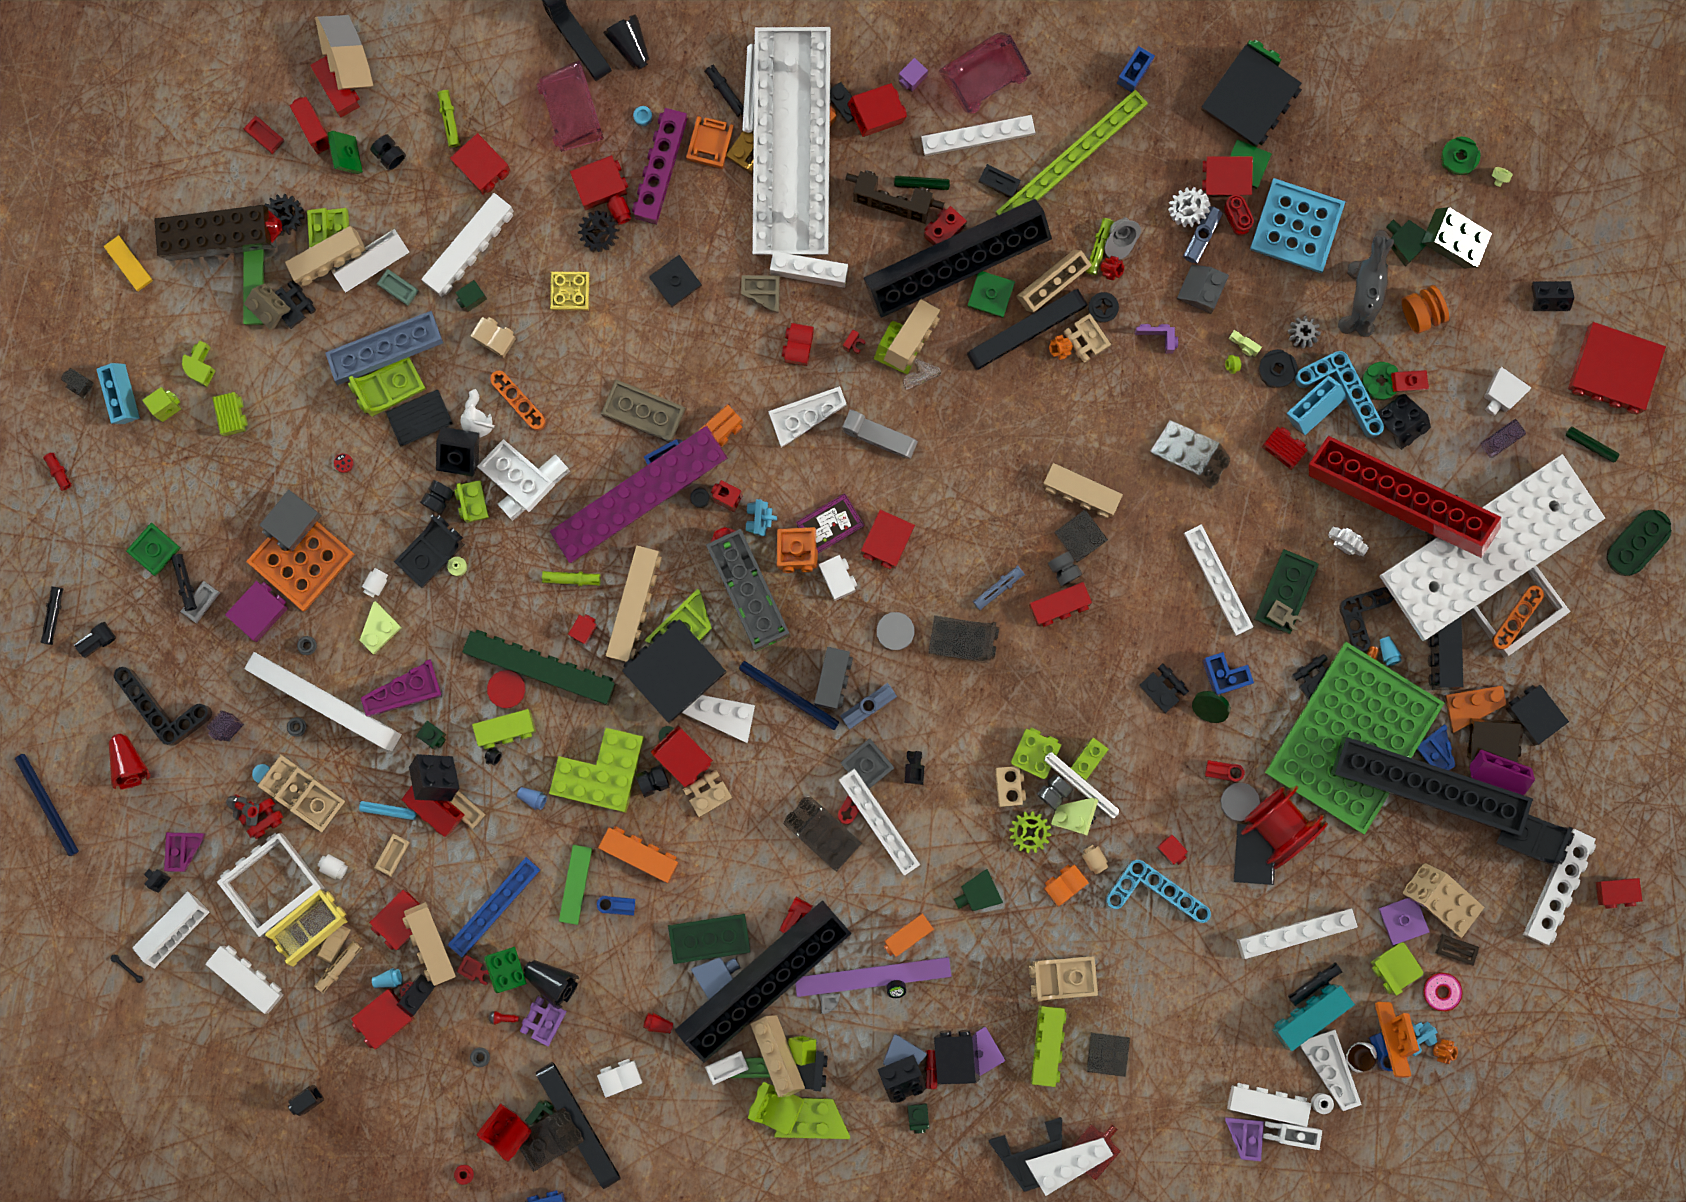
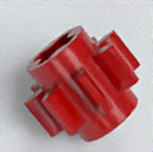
[1101,256,1124,281]

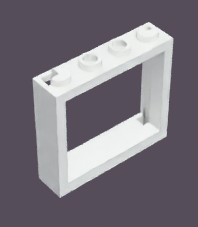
[1469,566,1570,658]
[217,833,325,937]

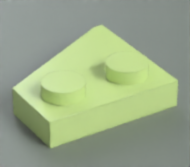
[360,601,402,654]
[1051,798,1098,835]

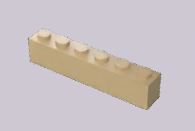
[606,545,662,663]

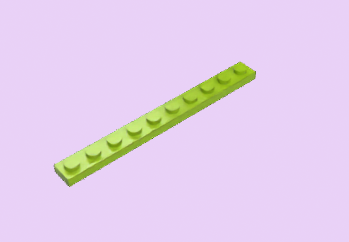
[995,90,1148,216]

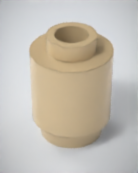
[1082,844,1108,875]

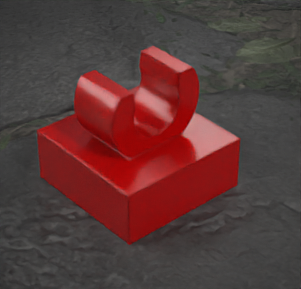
[843,330,866,354]

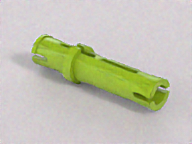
[437,90,460,148]
[1085,218,1114,275]
[542,571,601,587]

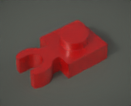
[456,955,489,985]

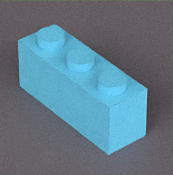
[96,363,140,424]
[1287,375,1347,435]

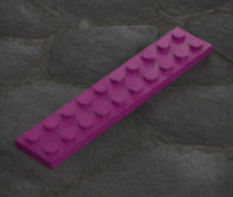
[550,426,728,563]

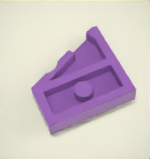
[1225,1117,1264,1161]

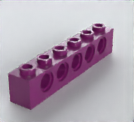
[632,108,688,225]

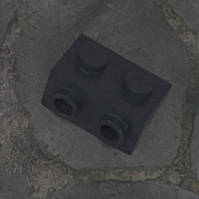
[1531,281,1574,311]

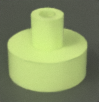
[1492,167,1513,187]
[447,557,467,576]

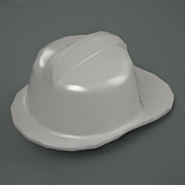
[1105,217,1141,259]

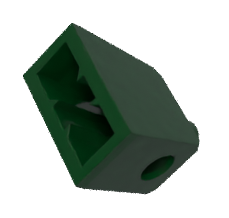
[1386,219,1426,267]
[954,869,1003,911]

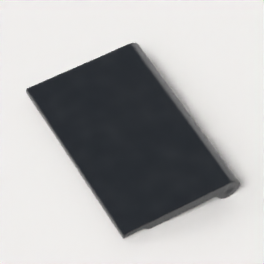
[386,389,453,447]
[1234,824,1275,885]

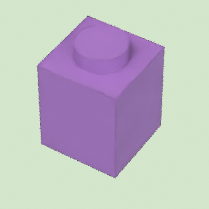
[899,58,928,91]

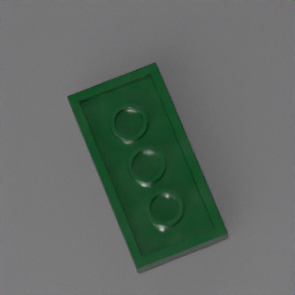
[1254,549,1319,635]
[668,914,751,964]

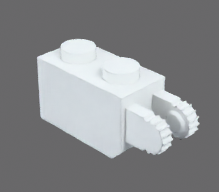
[1263,1121,1322,1150]

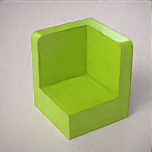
[789,1035,816,1066]

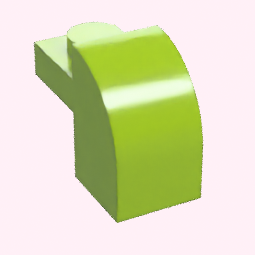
[182,340,216,387]

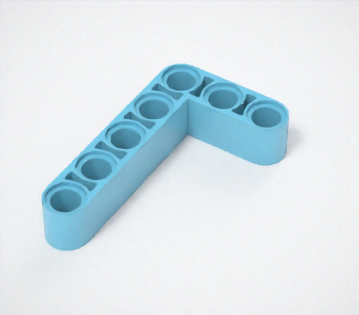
[1294,351,1384,439]
[1105,860,1211,923]

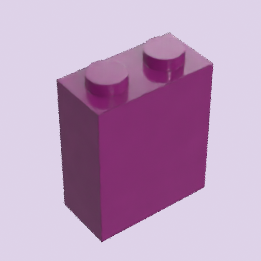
[225,581,288,642]

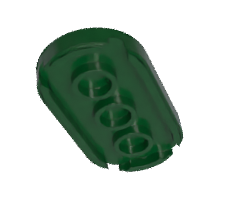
[1607,510,1672,576]

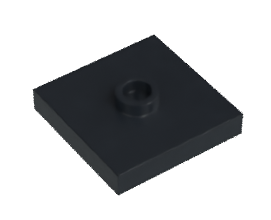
[649,255,702,308]

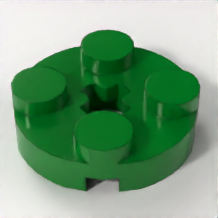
[1441,136,1481,175]
[1362,362,1398,401]

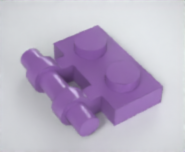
[520,996,567,1047]

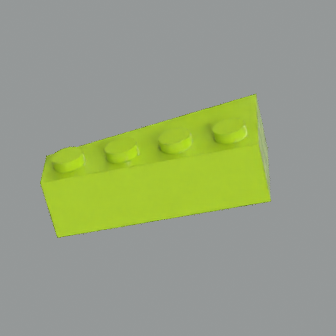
[1031,1005,1067,1087]

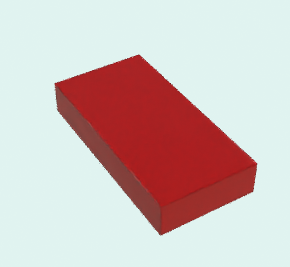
[243,115,285,154]

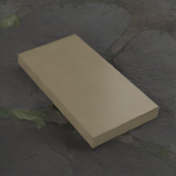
[601,379,686,443]

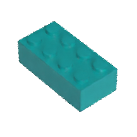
[1272,984,1355,1051]

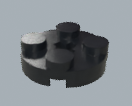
[1258,349,1298,388]

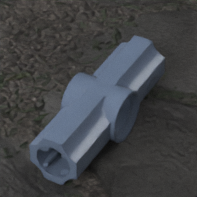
[1183,206,1223,264]
[840,683,897,730]

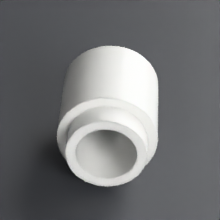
[362,568,388,597]
[318,854,348,880]
[1311,1093,1334,1114]

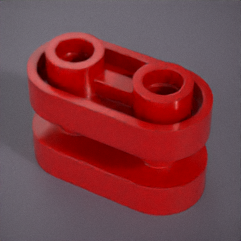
[1224,195,1254,236]
[238,798,284,839]

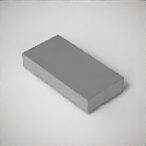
[180,581,220,623]

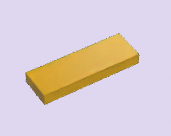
[104,235,153,292]

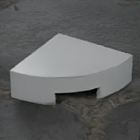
[821,993,840,1014]

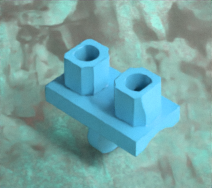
[746,499,777,536]
[1411,1021,1438,1056]

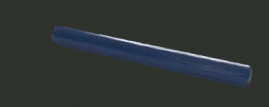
[739,661,839,730]
[15,754,79,856]

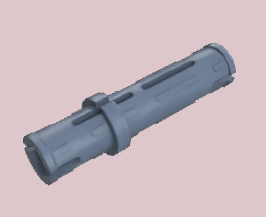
[973,565,1025,610]

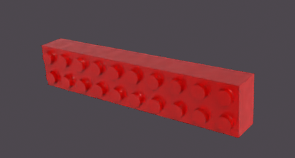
[1309,436,1502,558]

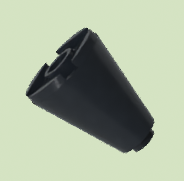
[603,14,650,70]
[523,960,579,1009]

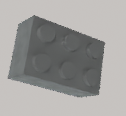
[814,647,853,711]

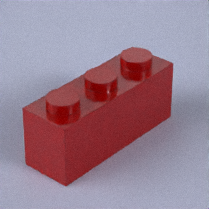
[310,56,360,118]
[1029,582,1092,628]
[401,786,465,837]

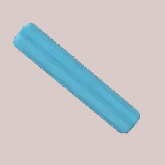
[359,801,417,820]

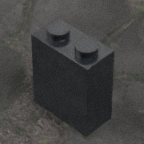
[1506,685,1569,746]
[934,1030,980,1084]

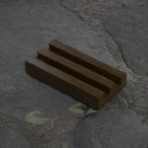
[1435,934,1479,966]

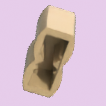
[470,317,516,358]

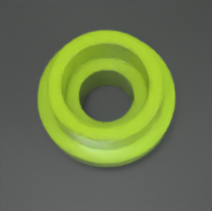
[1225,355,1241,374]

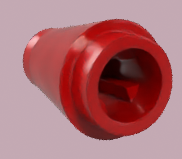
[643,1013,673,1034]

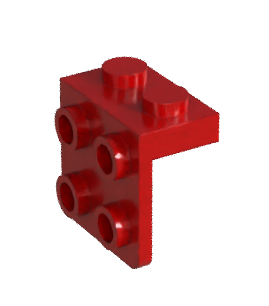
[476,1103,531,1162]

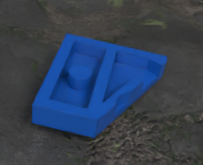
[1417,724,1455,771]

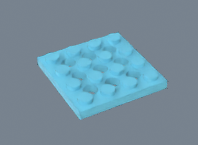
[1250,178,1345,274]

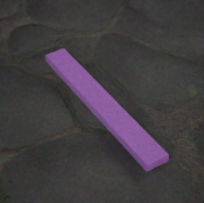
[795,957,951,997]

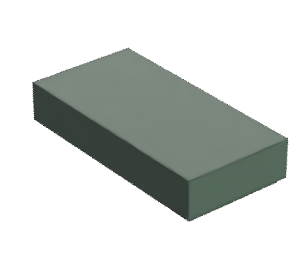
[377,269,419,306]

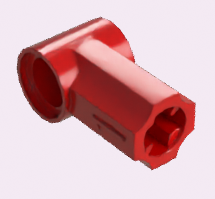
[1205,760,1245,783]
[779,896,813,933]

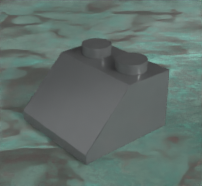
[1177,264,1229,314]

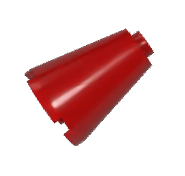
[109,734,151,790]

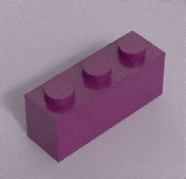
[1469,750,1535,795]

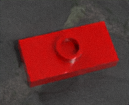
[1391,370,1429,392]

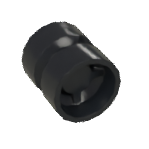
[370,134,406,170]
[420,479,455,515]
[636,765,670,798]

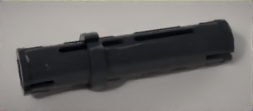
[704,64,744,117]
[171,554,197,611]
[40,586,64,645]
[1288,962,1343,1006]

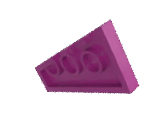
[361,659,441,717]

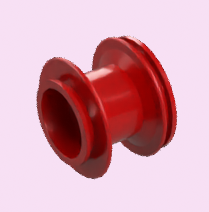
[1241,786,1328,869]

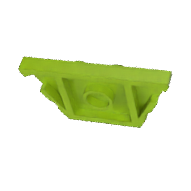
[645,589,712,644]
[775,1098,850,1139]

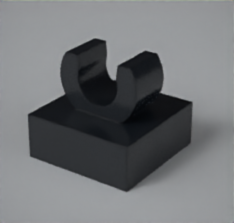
[144,868,171,893]

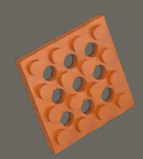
[246,521,355,612]

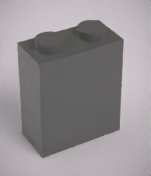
[260,489,322,551]

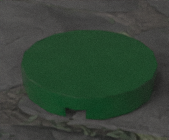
[1192,691,1231,723]

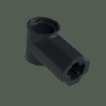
[74,622,116,658]

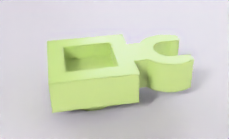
[1229,330,1262,357]

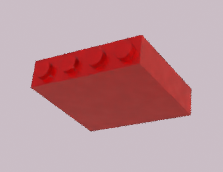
[1568,322,1666,415]

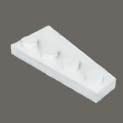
[768,386,847,448]
[682,695,755,743]
[1300,1029,1362,1111]
[1026,1138,1113,1196]

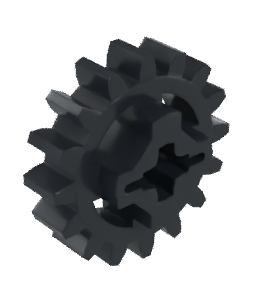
[265,194,305,236]
[578,211,620,252]

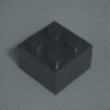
[436,427,479,477]
[409,754,460,801]

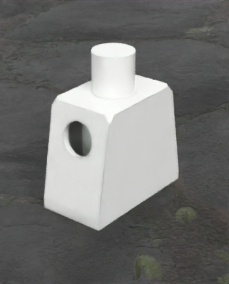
[1484,367,1531,416]

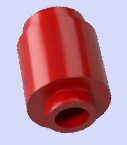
[607,195,632,225]

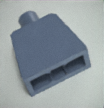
[691,957,740,999]
[883,1034,927,1065]

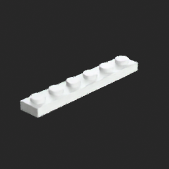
[921,115,1035,156]
[1184,524,1253,636]
[839,768,920,876]

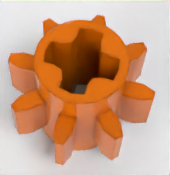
[1049,335,1073,360]
[1433,1039,1458,1064]

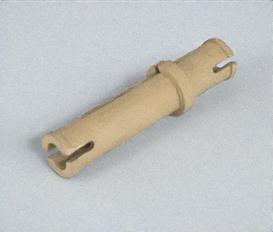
[314,941,362,994]

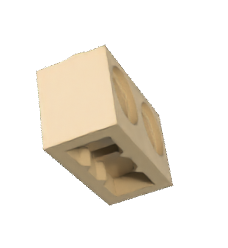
[995,766,1026,807]

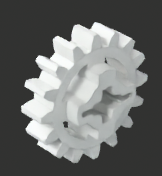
[1168,187,1211,227]
[1328,527,1369,556]

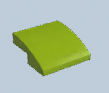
[307,208,349,248]

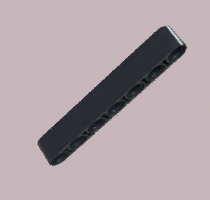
[966,289,1088,370]
[535,1062,621,1189]

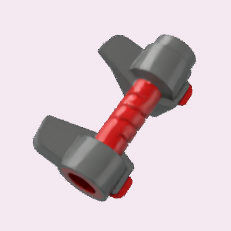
[226,794,259,826]

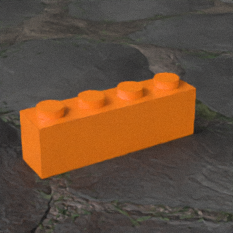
[598,826,679,883]

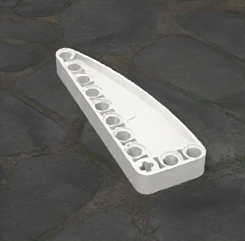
[244,652,402,751]

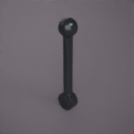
[110,954,143,983]

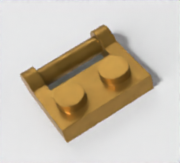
[726,130,754,175]

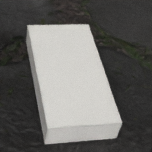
[705,1051,749,1085]

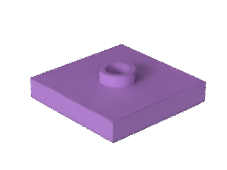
[1378,898,1429,945]
[975,1027,1005,1076]

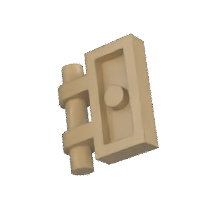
[1063,314,1111,363]
[683,770,732,817]

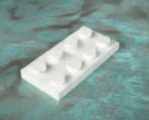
[477,439,555,512]

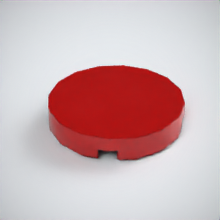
[487,670,526,708]

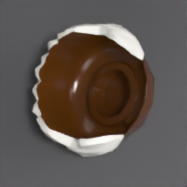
[1346,1042,1377,1073]

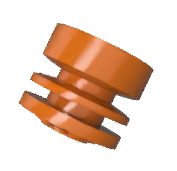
[1401,285,1449,334]

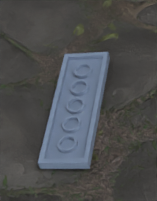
[326,311,443,385]

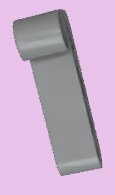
[842,410,918,459]

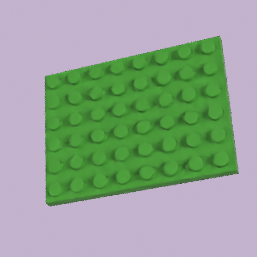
[1265,642,1445,835]

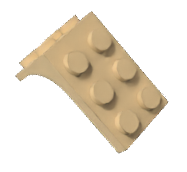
[1403,863,1485,938]
[1029,956,1098,1002]

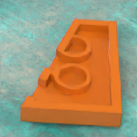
[1445,686,1507,733]

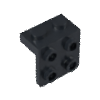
[1377,394,1431,450]
[796,1050,828,1092]
[877,1054,927,1103]

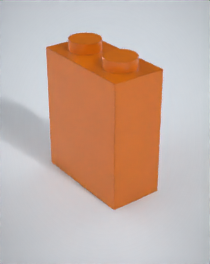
[883,913,934,957]

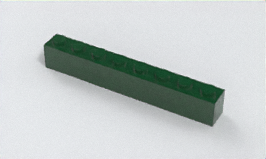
[462,629,616,706]

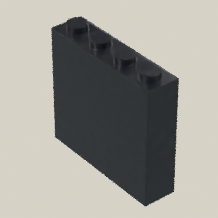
[1201,44,1302,147]
[622,619,727,724]

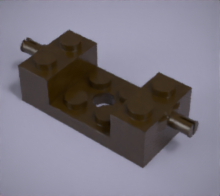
[845,170,945,224]

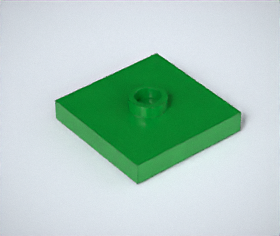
[327,131,363,174]
[1230,139,1272,189]
[967,271,1015,318]
[126,522,181,577]

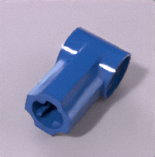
[597,896,636,916]
[1368,1032,1393,1071]

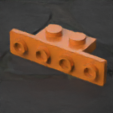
[1375,1002,1419,1078]

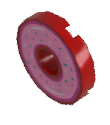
[1423,972,1463,1012]

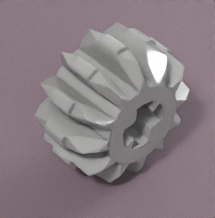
[1288,316,1321,349]

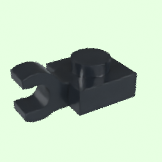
[904,751,925,785]

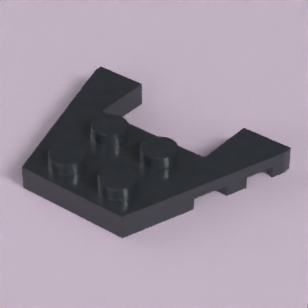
[988,1117,1062,1192]

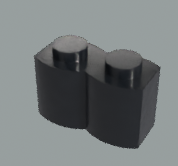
[288,1085,324,1116]

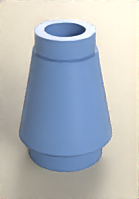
[517,787,547,810]

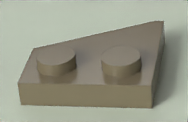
[741,275,780,313]

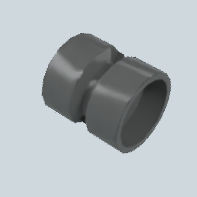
[1048,551,1082,587]
[1037,773,1073,810]

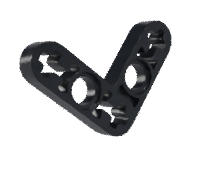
[1339,587,1394,652]

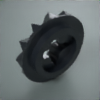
[1088,292,1119,323]

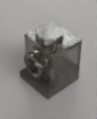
[61,368,94,399]

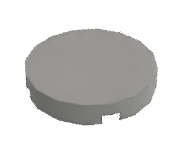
[877,612,914,650]
[1220,783,1260,821]

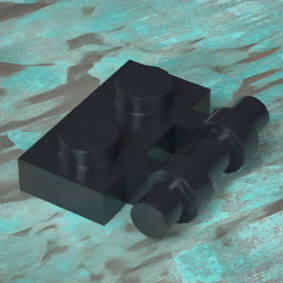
[275,280,316,329]
[1292,654,1329,701]
[1139,663,1189,713]

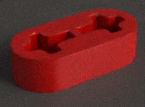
[838,794,859,824]

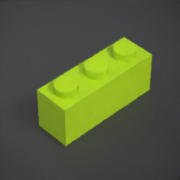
[472,709,536,750]

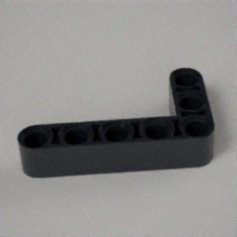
[542,0,612,82]
[114,667,212,746]

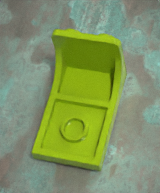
[348,357,426,417]

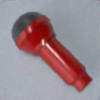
[488,1011,519,1025]

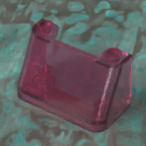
[939,32,1031,114]
[537,60,604,152]

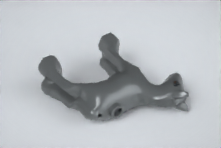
[1338,230,1394,337]

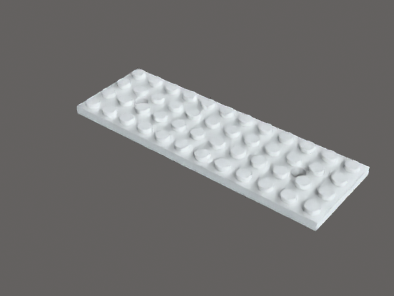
[753,27,831,255]
[1380,454,1605,641]

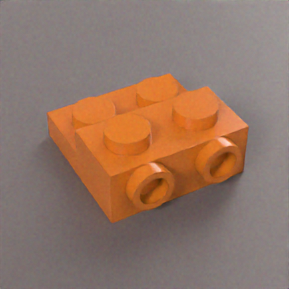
[777,527,818,573]

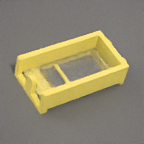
[265,889,348,967]

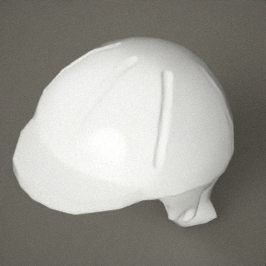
[461,389,495,438]

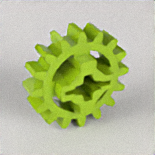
[1009,811,1051,853]

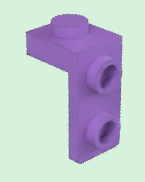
[1135,324,1178,354]

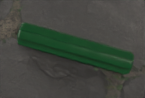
[894,176,950,190]
[1566,427,1620,463]

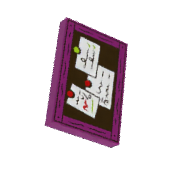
[796,493,865,554]

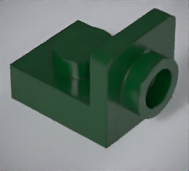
[416,721,447,750]
[525,1100,556,1125]
[908,1104,930,1134]

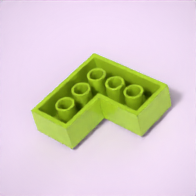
[549,728,645,813]

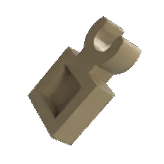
[1266,600,1303,631]

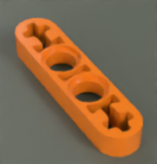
[490,371,546,431]
[1492,586,1544,650]

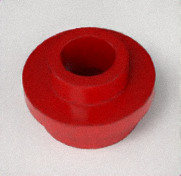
[454,1165,474,1185]

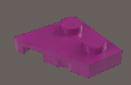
[164,832,205,872]

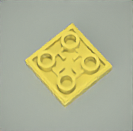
[550,272,590,310]

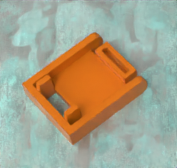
[686,116,734,169]

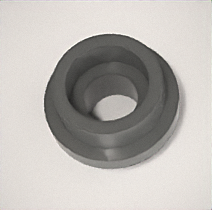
[297,636,317,655]
[287,717,307,737]
[470,1047,490,1067]

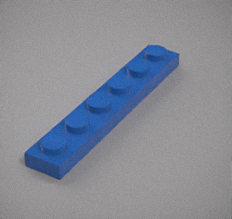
[448,857,541,958]

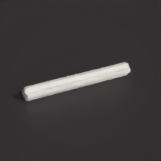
[742,44,755,133]
[1044,752,1119,818]

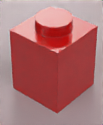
[568,614,598,645]
[1156,835,1188,865]

